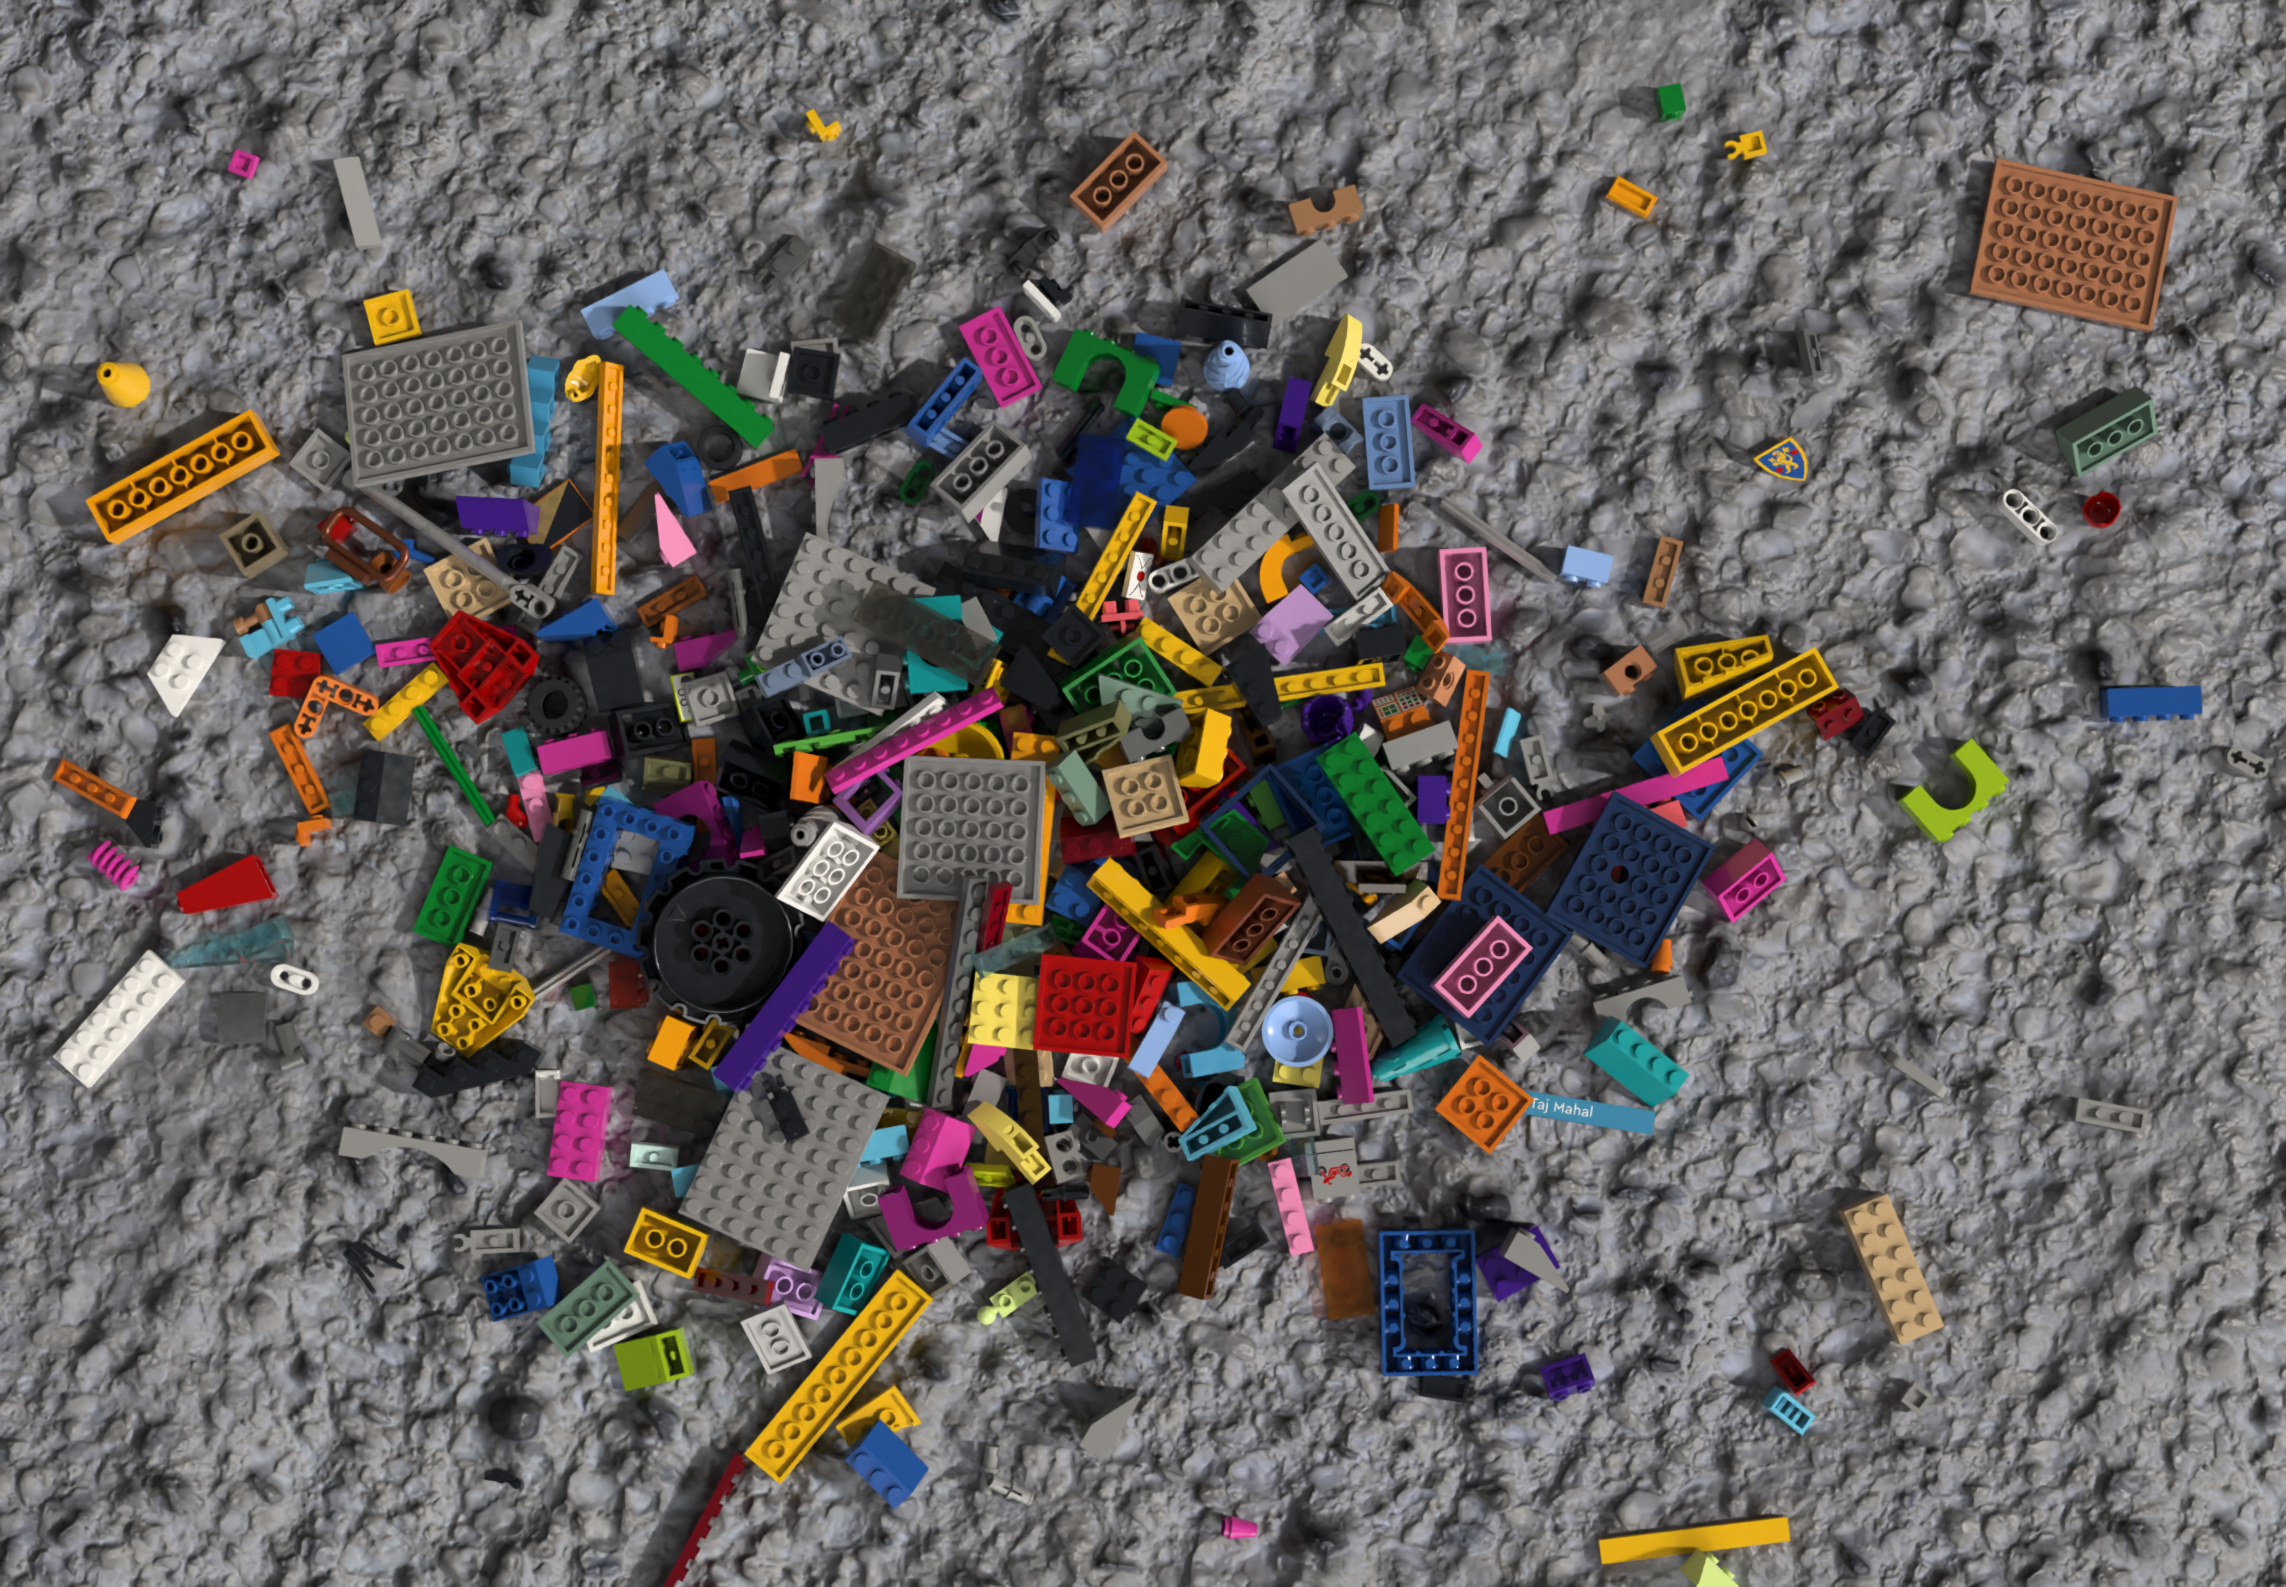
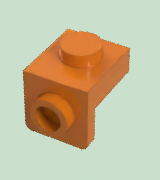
[295,815,333,847]

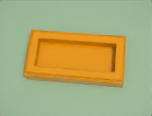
[1606,175,1658,219]

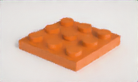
[1434,1054,1534,1155]

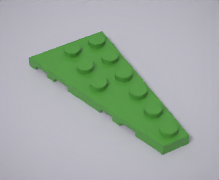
[773,722,890,760]

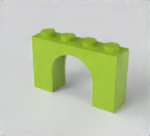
[1896,738,2010,843]

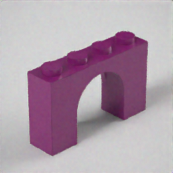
[653,780,744,870]
[877,1165,989,1251]

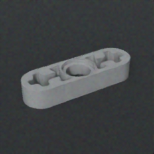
[1884,1051,1949,1099]

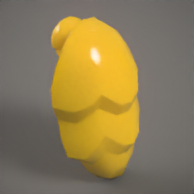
[564,355,601,402]

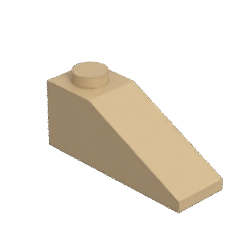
[1366,878,1441,944]

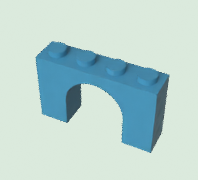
[1168,981,1245,1078]

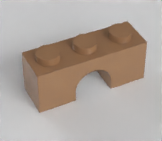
[1287,184,1363,237]

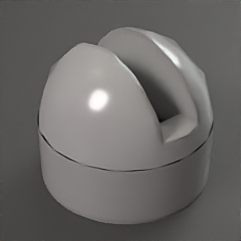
[1738,813,1759,832]
[434,1042,456,1063]

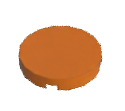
[1161,404,1208,450]

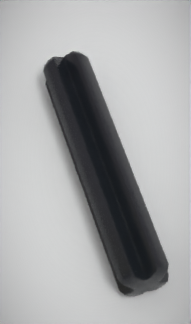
[1055,400,1105,459]

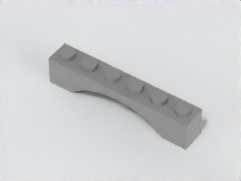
[810,458,845,542]
[338,1122,489,1178]

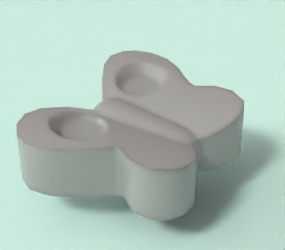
[1582,703,1611,732]

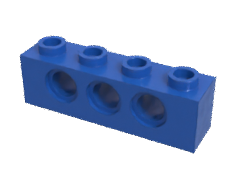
[907,357,983,449]

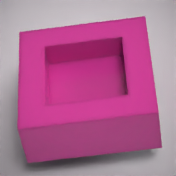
[228,149,260,180]

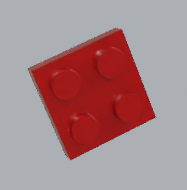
[269,649,323,701]

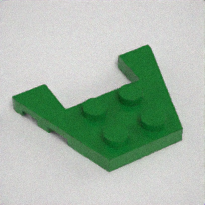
[1170,809,1269,901]

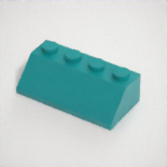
[1582,1016,1690,1107]

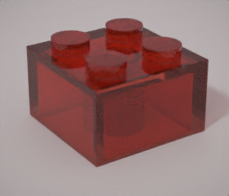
[609,960,650,1009]

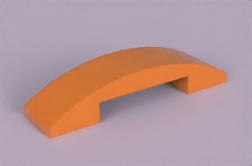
[1380,571,1450,654]

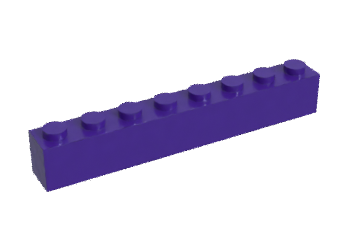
[712,920,856,1093]

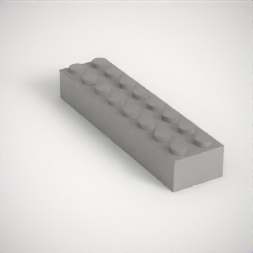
[1186,433,1356,595]

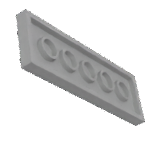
[1279,462,1391,602]

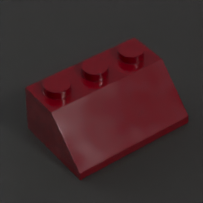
[1060,810,1137,865]

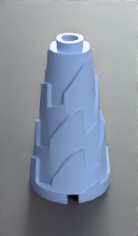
[1203,340,1250,393]

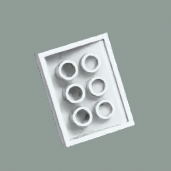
[775,820,880,922]

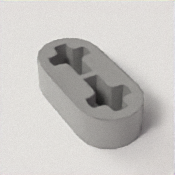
[2223,747,2269,779]

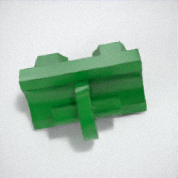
[1047,914,1089,945]

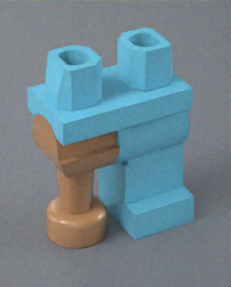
[232,596,305,659]

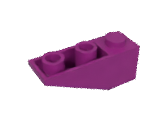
[673,627,739,673]

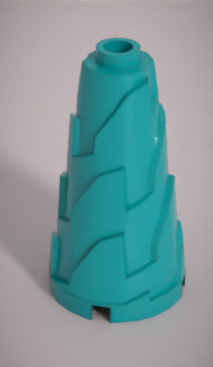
[1370,1013,1463,1082]

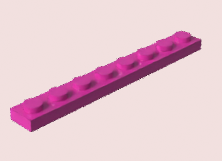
[824,686,1003,795]

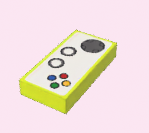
[669,672,695,723]

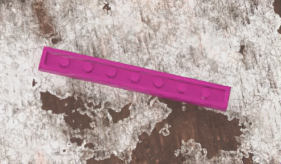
[1542,757,1729,835]

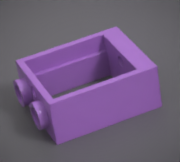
[832,767,903,836]

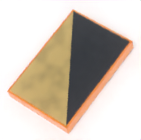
[526,479,593,550]

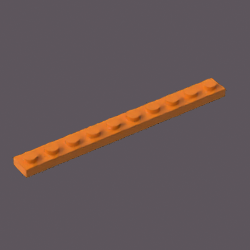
[1437,669,1490,902]
[1044,937,1200,1133]

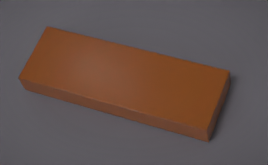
[636,574,708,630]

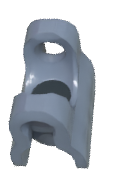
[1311,405,1365,456]

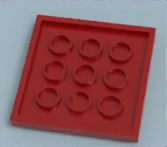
[1033,954,1137,1058]

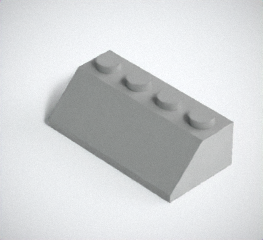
[930,420,1032,523]

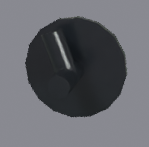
[1004,488,1037,534]

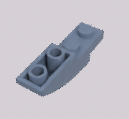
[755,635,852,699]

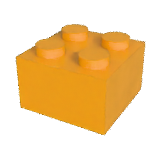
[646,1015,700,1071]

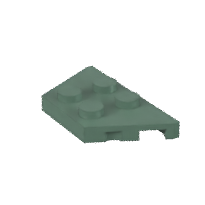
[1097,673,1184,736]

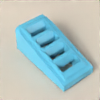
[1761,1385,1816,1435]

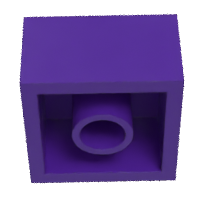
[1413,776,1451,826]

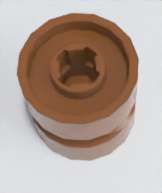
[369,550,411,595]

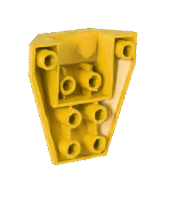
[430,943,536,1058]

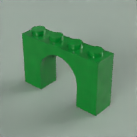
[1052,329,1162,420]

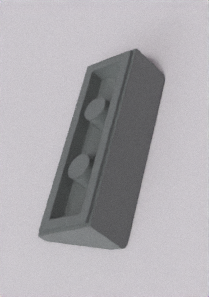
[616,480,672,545]

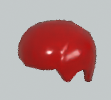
[2082,491,2121,529]

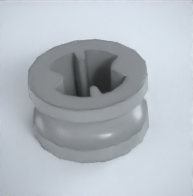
[1163,1131,1182,1153]

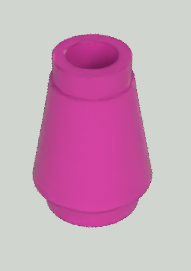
[1221,1515,1257,1539]

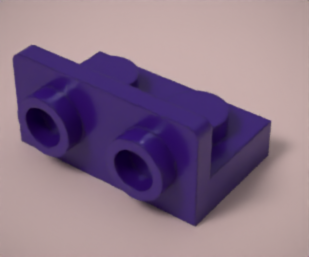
[1540,1353,1595,1401]

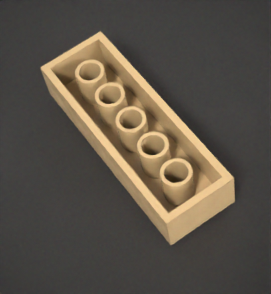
[1837,1192,1945,1345]

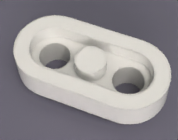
[271,964,319,995]

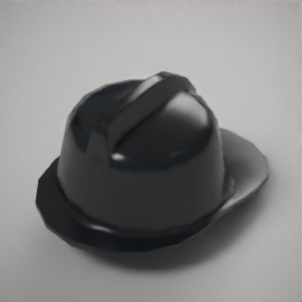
[497,543,553,580]
[1186,1072,1238,1116]

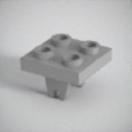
[1268,1088,1320,1139]

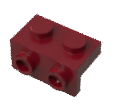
[1806,688,1865,741]

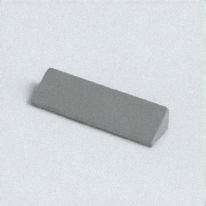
[333,157,383,251]

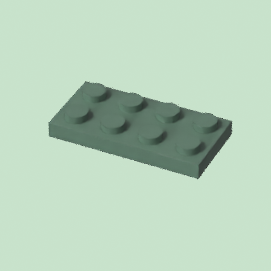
[537,1259,641,1359]

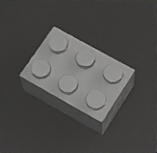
[1379,720,1459,776]

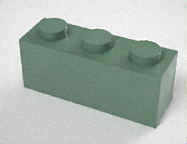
[1046,750,1111,826]

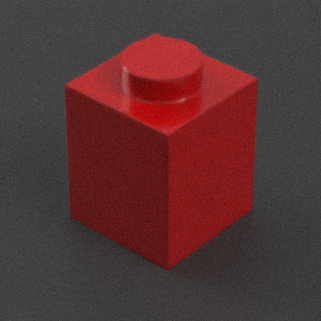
[317,515,359,545]

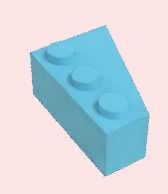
[1178,1086,1257,1161]

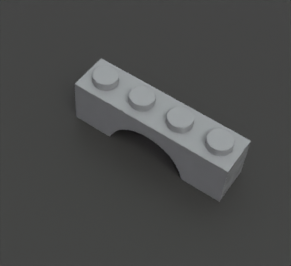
[1590,972,1692,1030]

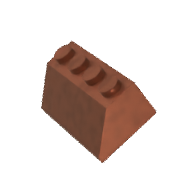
[1201,873,1301,966]

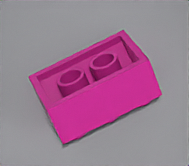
[1701,838,1786,924]
[900,1107,977,1193]

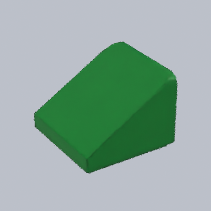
[570,982,599,1011]

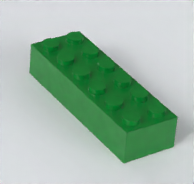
[1315,732,1435,877]

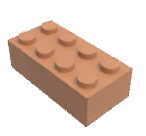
[1069,131,1167,235]

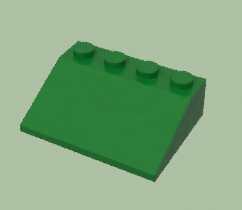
[1057,630,1177,715]
[866,1019,939,1104]

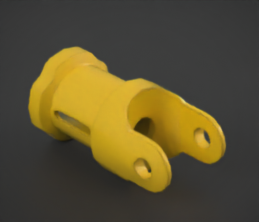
[552,793,577,834]

